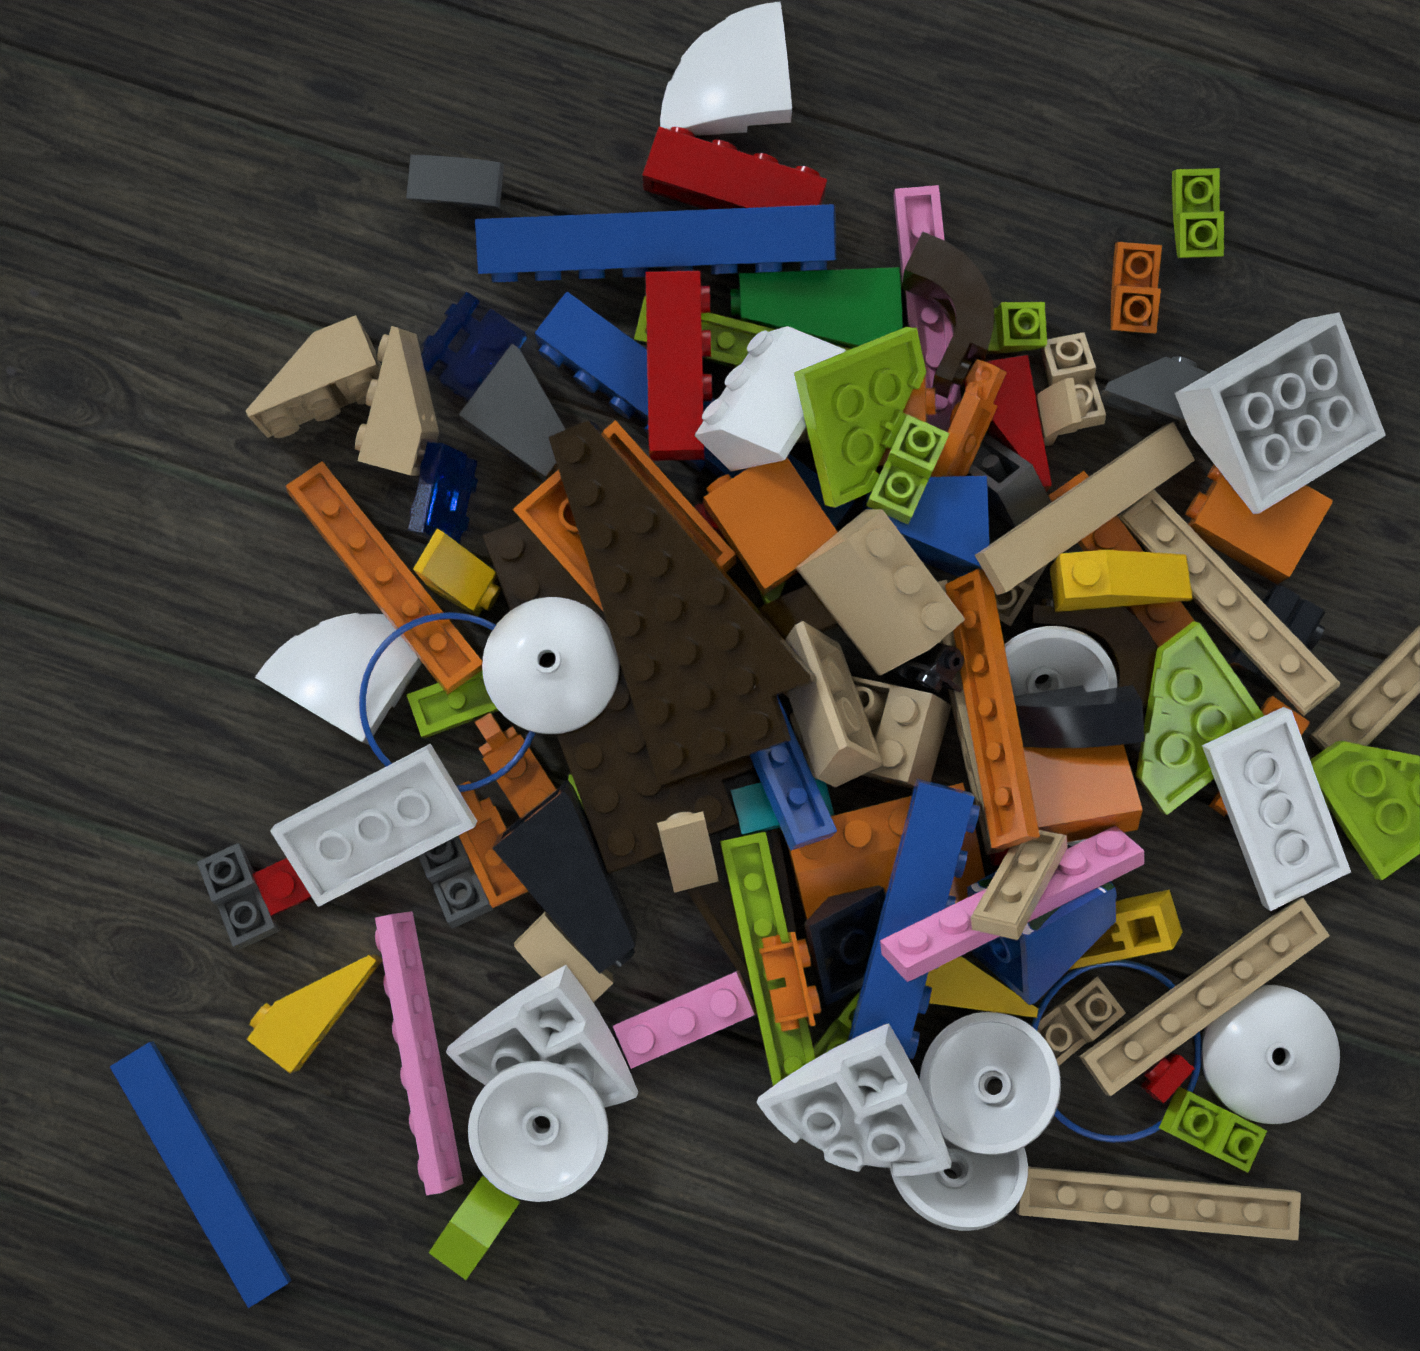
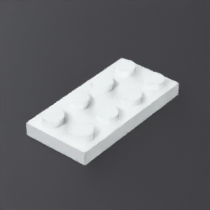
[1202,707,1351,911]
[270,744,477,907]

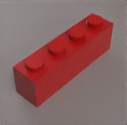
[642,126,827,210]
[646,271,712,461]

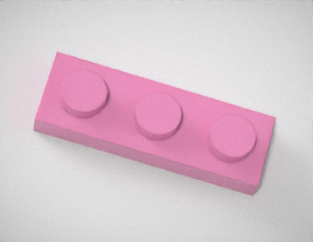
[613,970,757,1069]

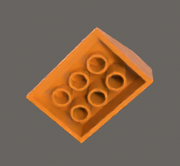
[513,420,737,612]
[784,783,985,921]

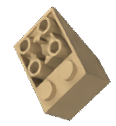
[246,315,381,438]
[355,326,439,476]
[793,676,952,789]

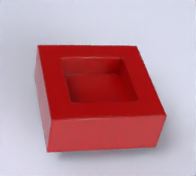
[252,858,312,916]
[1140,1053,1195,1103]

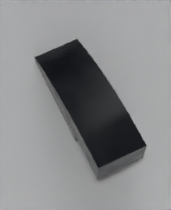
[1014,685,1145,748]

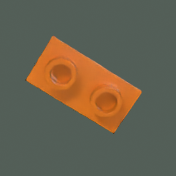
[759,932,821,1031]

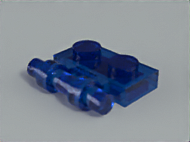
[421,292,528,402]
[408,441,478,544]

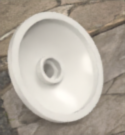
[482,597,620,734]
[1004,626,1117,696]
[1201,985,1340,1124]
[920,1012,1061,1155]
[468,1061,609,1202]
[890,1135,1028,1231]

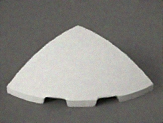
[660,2,792,136]
[255,613,422,745]
[446,965,638,1107]
[757,1023,952,1177]

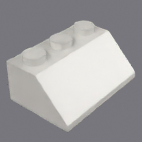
[694,326,846,472]

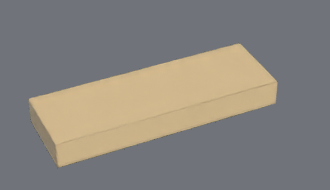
[971,830,1067,940]

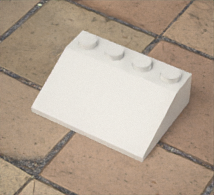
[1175,313,1386,514]

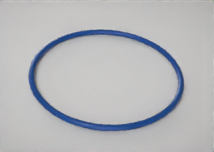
[359,612,535,792]
[1031,959,1202,1143]

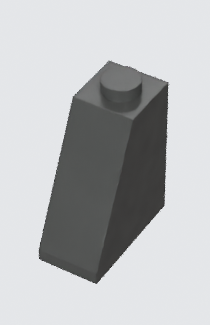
[459,344,566,482]

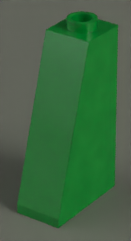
[730,267,903,349]

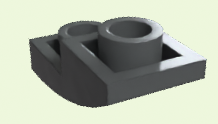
[406,155,504,208]
[418,836,494,929]
[197,843,280,950]

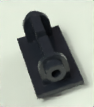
[889,643,964,693]

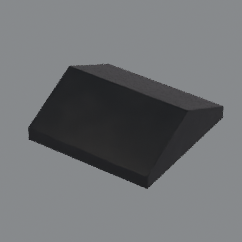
[804,885,885,1006]

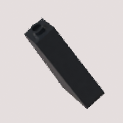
[492,780,638,974]

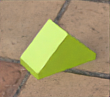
[429,1175,521,1280]

